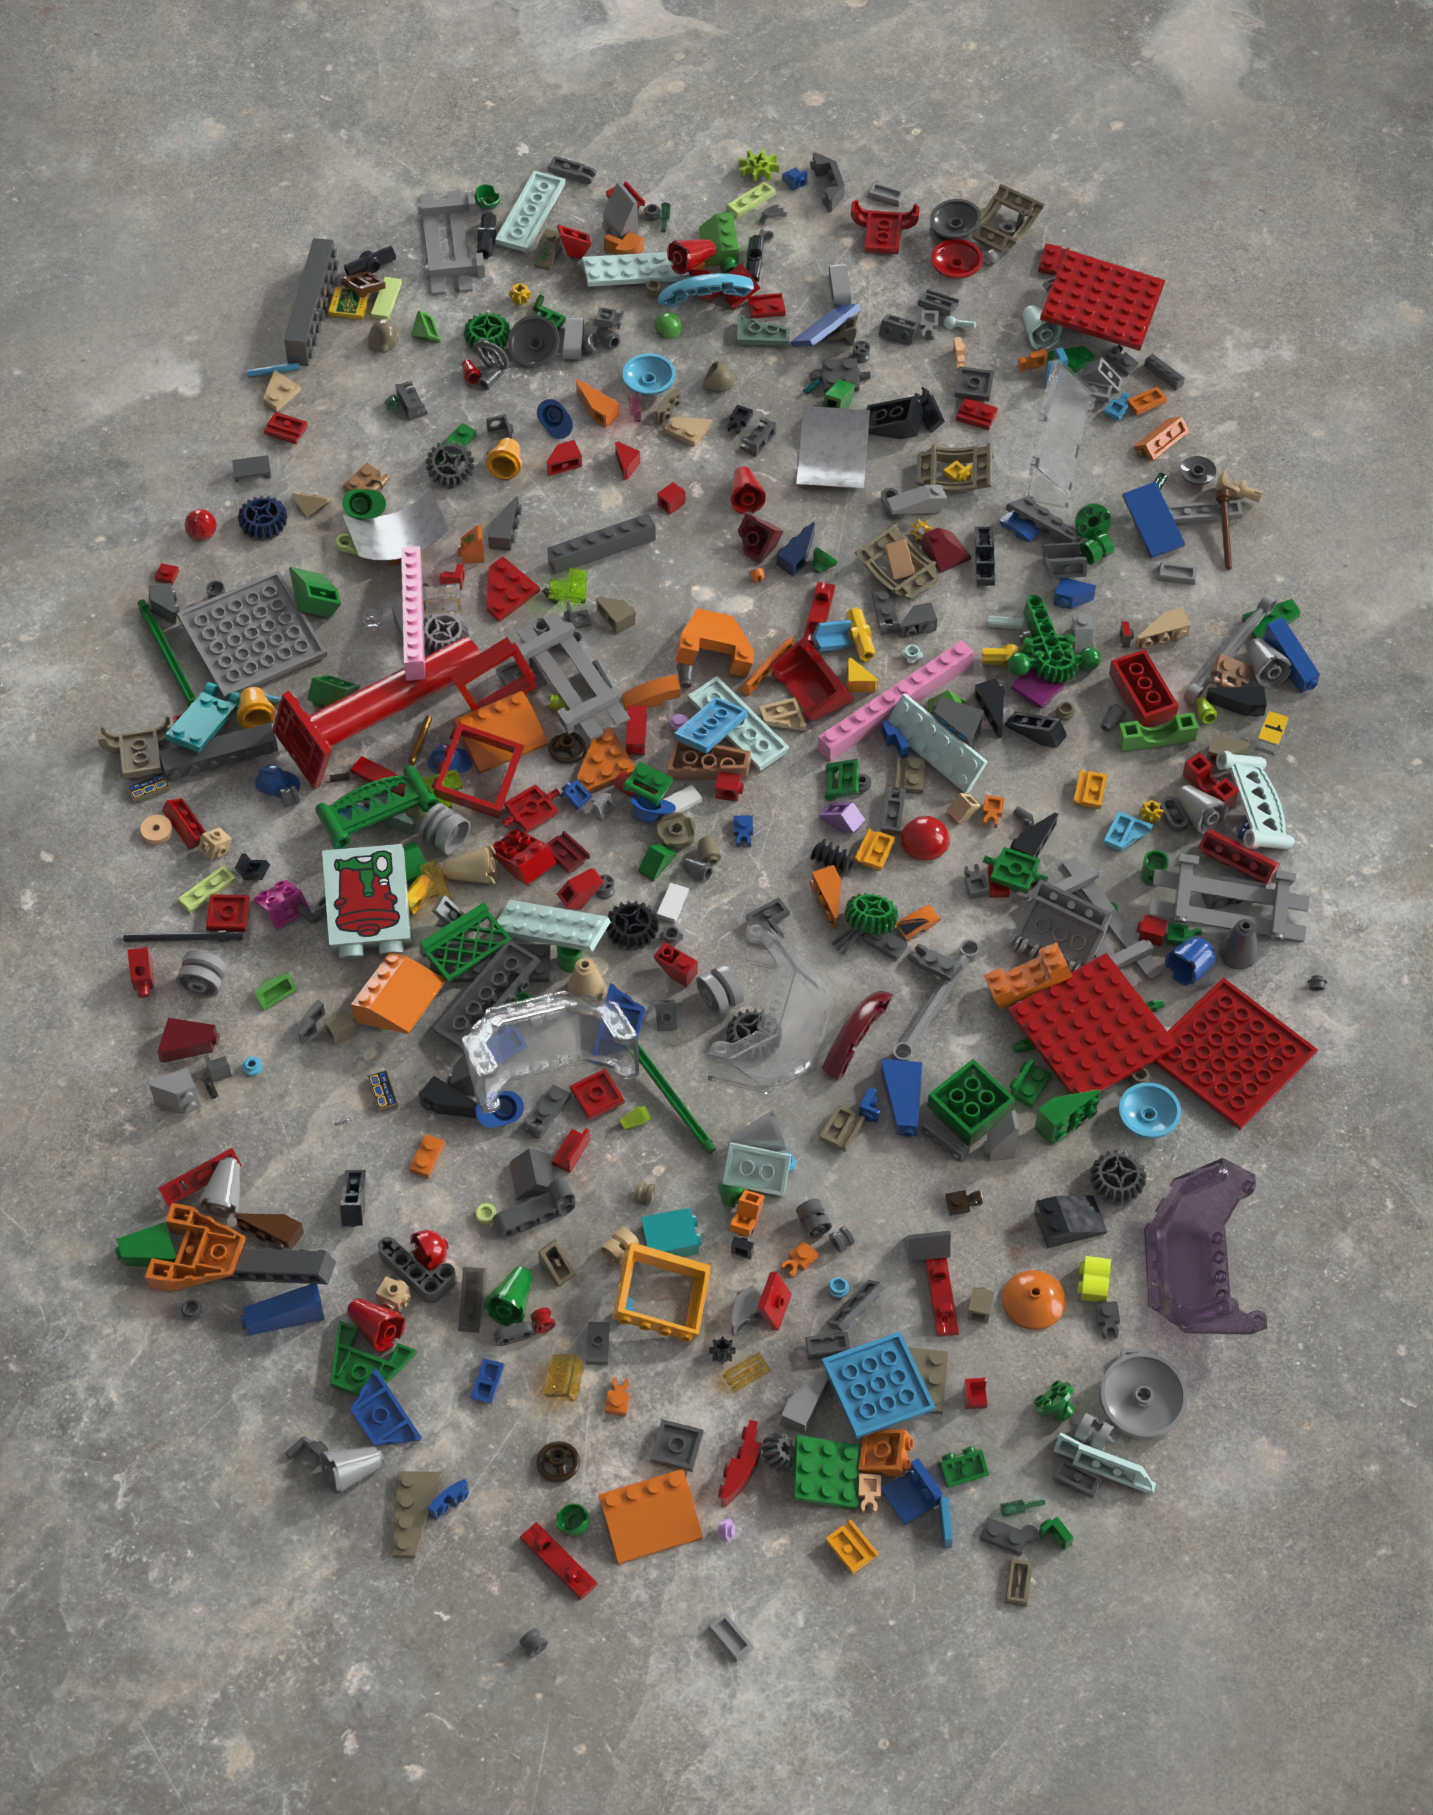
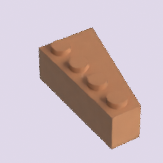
[667,740,751,780]

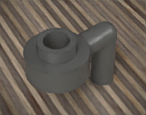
[998,210,1026,237]
[296,896,327,923]
[285,1436,328,1462]

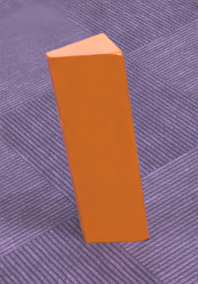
[738,636,794,696]

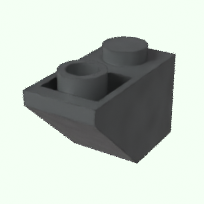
[149,583,179,624]
[900,602,937,638]

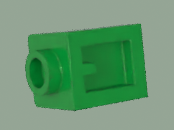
[1038,1516,1074,1550]

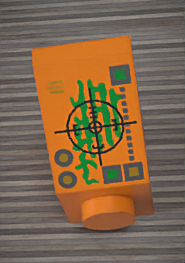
[457,525,484,564]

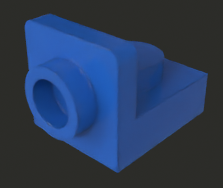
[782,167,807,191]
[559,780,593,810]
[859,1086,880,1123]

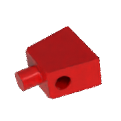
[127,947,155,998]

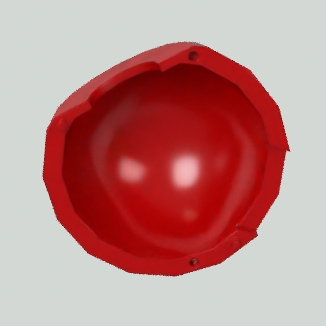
[900,816,950,860]

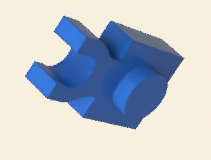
[733,815,753,847]

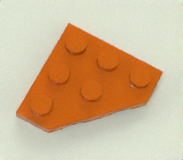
[577,728,635,793]

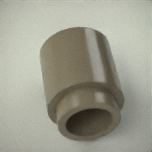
[698,836,721,866]

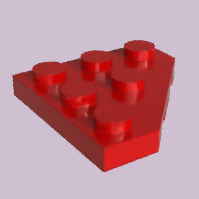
[487,556,540,622]

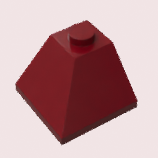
[921,527,972,573]

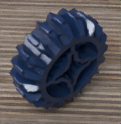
[238,495,288,540]

